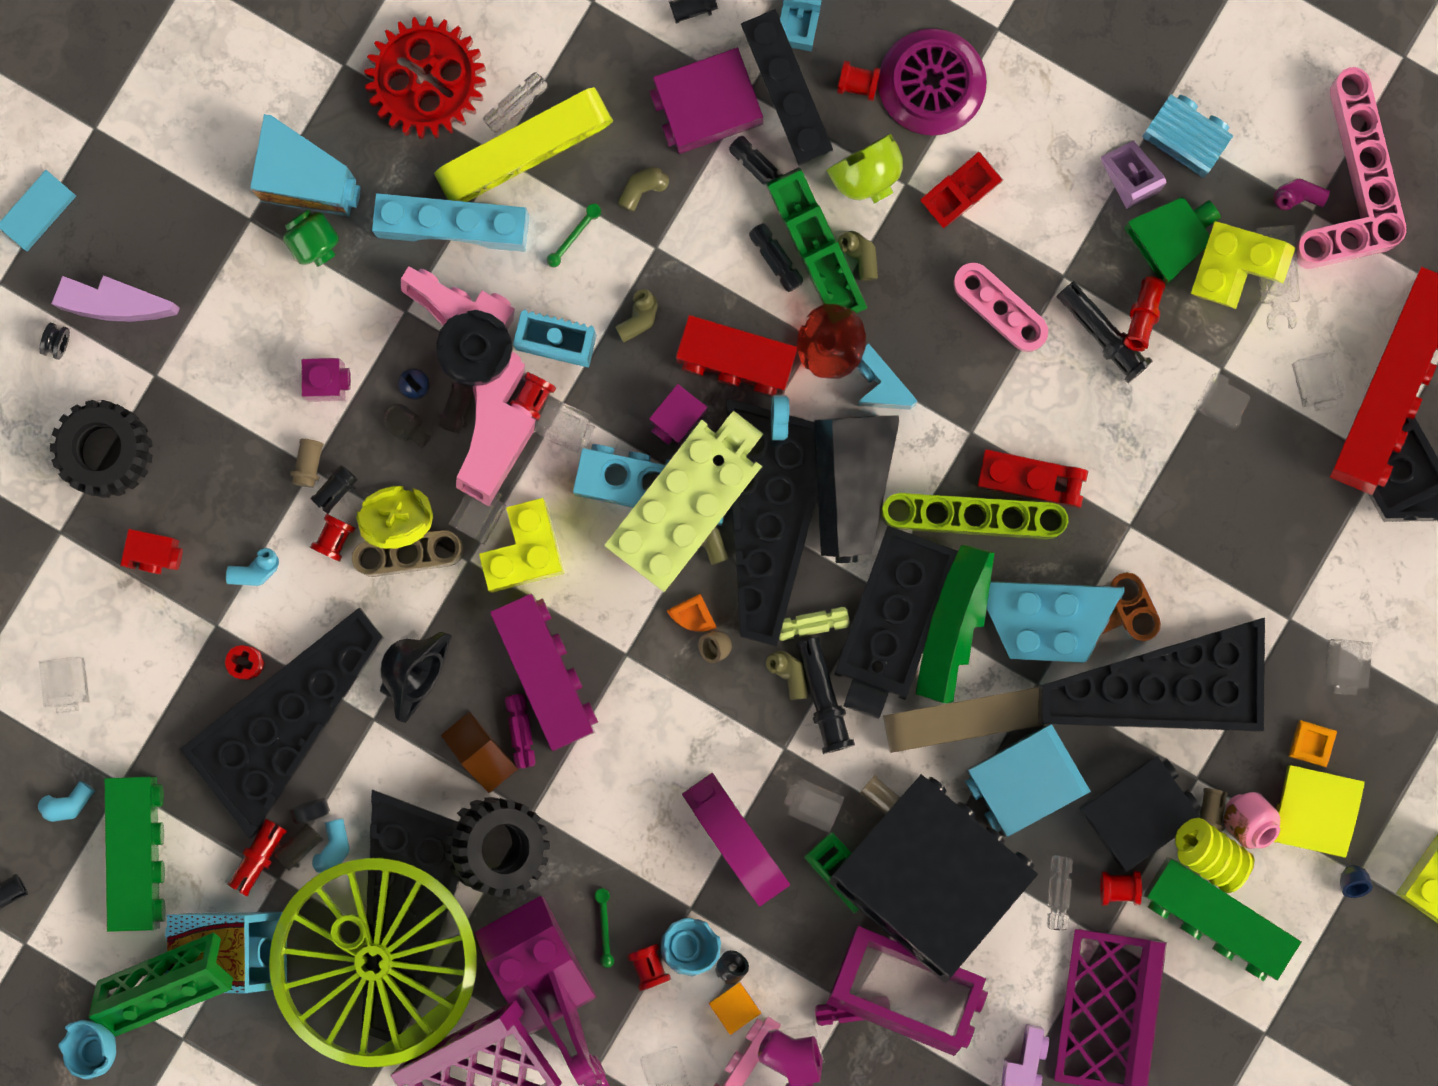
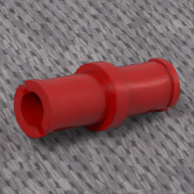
[1124,276,1166,351]
[227,819,287,897]

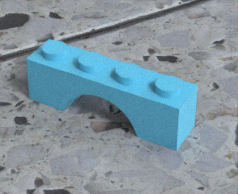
[372,193,529,252]

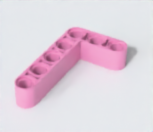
[1293,67,1406,269]

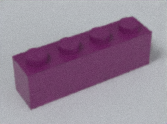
[490,593,598,751]

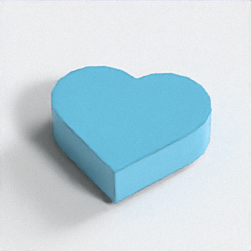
[771,395,789,440]

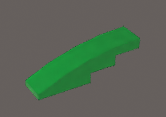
[765,167,867,324]
[915,545,995,703]

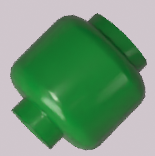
[283,209,339,267]

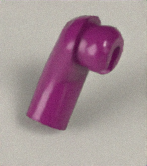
[1273,178,1330,211]

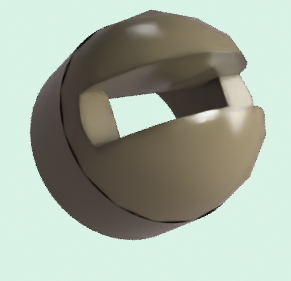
[698,631,732,663]

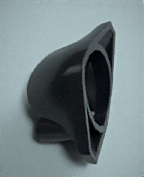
[380,632,452,723]

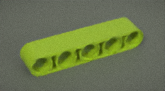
[881,493,1069,539]

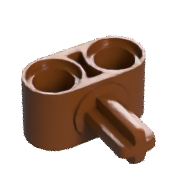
[1101,572,1161,641]

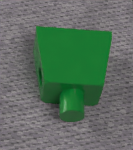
[1124,198,1221,285]

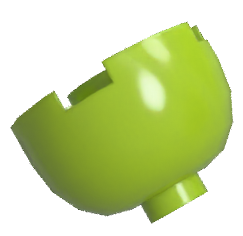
[826,134,903,203]

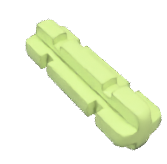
[779,607,850,641]

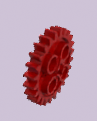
[364,16,487,139]

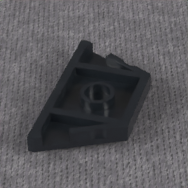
[1368,417,1438,522]

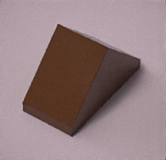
[441,711,518,793]

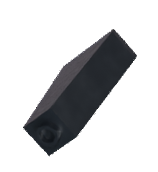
[814,415,899,563]

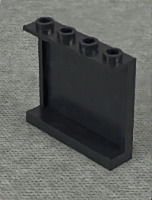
[829,774,1038,983]

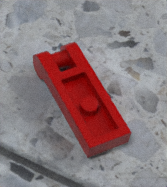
[977,449,1089,508]

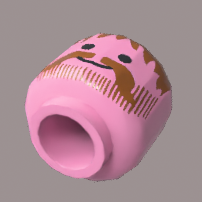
[1223,792,1281,849]

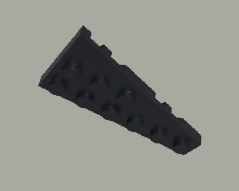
[726,398,818,647]
[180,608,384,839]
[1038,617,1265,732]
[361,790,461,1042]

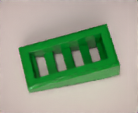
[803,831,859,913]

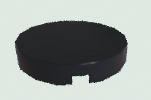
[436,310,513,386]

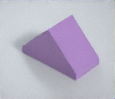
[1101,140,1167,209]

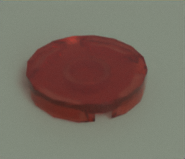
[797,304,866,379]

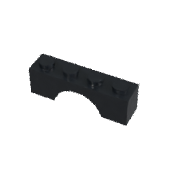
[741,9,833,166]

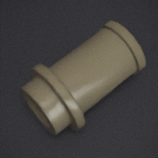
[290,438,324,488]
[859,775,900,815]
[1200,788,1228,831]

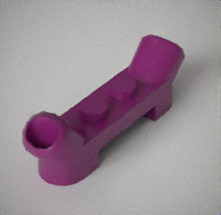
[758,1029,823,1086]

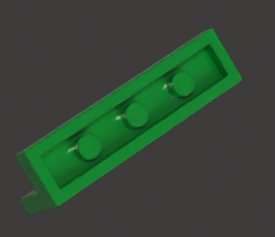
[88,932,233,1037]

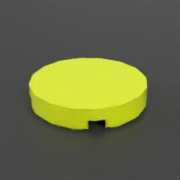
[356,486,433,549]

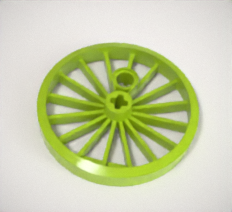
[269,858,477,1067]

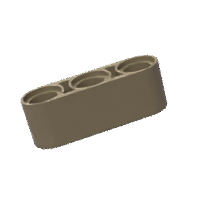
[352,530,464,577]

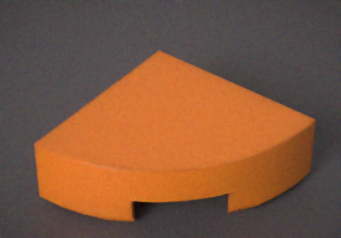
[667,594,717,632]

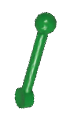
[546,204,601,268]
[595,888,614,968]

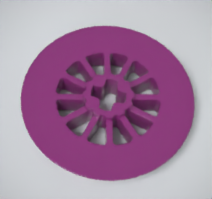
[878,29,987,136]

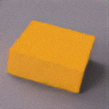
[1288,720,1337,768]
[708,981,762,1035]

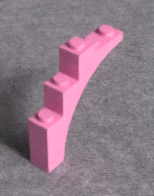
[401,266,536,506]

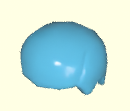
[661,918,721,977]
[59,1020,117,1079]

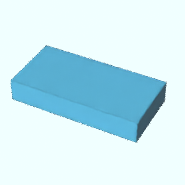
[0,170,76,252]

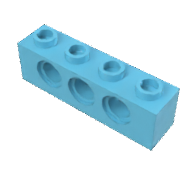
[573,444,724,526]

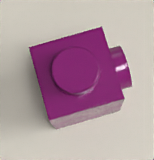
[301,358,351,402]
[649,384,708,446]

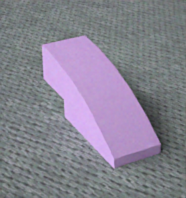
[51,275,180,322]

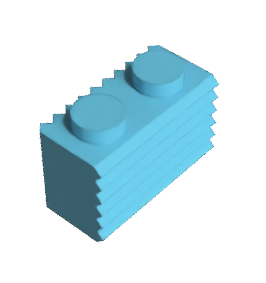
[1142,94,1233,178]
[513,309,597,368]

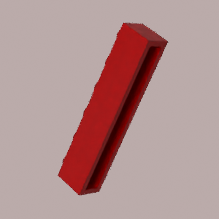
[1330,266,1438,495]

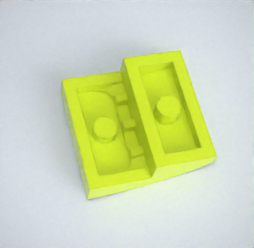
[1274,765,1365,858]

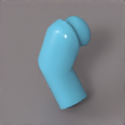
[226,548,279,586]
[38,780,95,822]
[312,819,350,873]

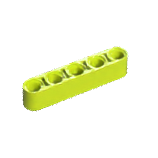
[434,87,613,202]

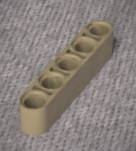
[883,687,1046,753]

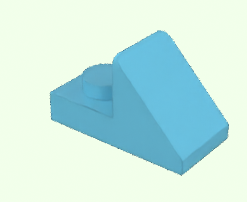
[856,343,917,410]

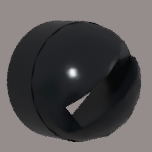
[715,950,749,984]

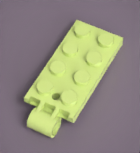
[604,411,763,592]

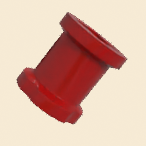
[837,60,881,101]
[509,372,556,421]
[310,514,356,562]
[225,645,265,680]
[1100,871,1142,906]
[626,943,671,991]

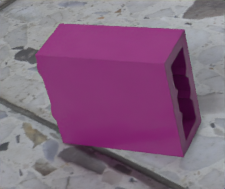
[649,47,763,154]

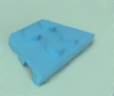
[987,581,1124,663]

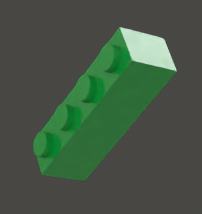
[104,777,166,932]
[1142,857,1302,982]

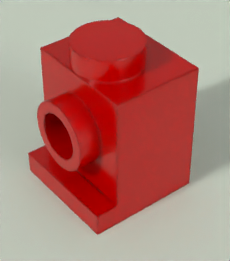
[120,529,183,575]

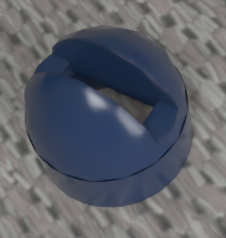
[398,369,429,400]
[1340,865,1373,898]

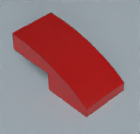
[920,152,1004,229]

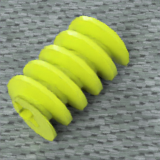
[1175,818,1255,893]

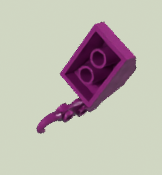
[474,895,610,1086]

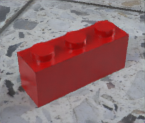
[676,315,798,397]

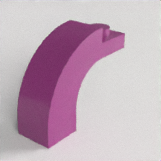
[682,772,790,907]

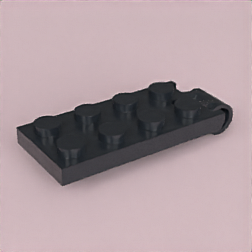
[834,526,958,719]

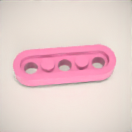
[953,263,1048,352]
[714,1016,781,1086]

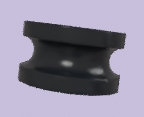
[39,322,70,360]

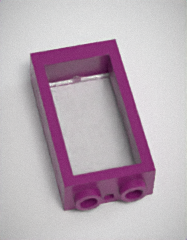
[826,926,988,1056]

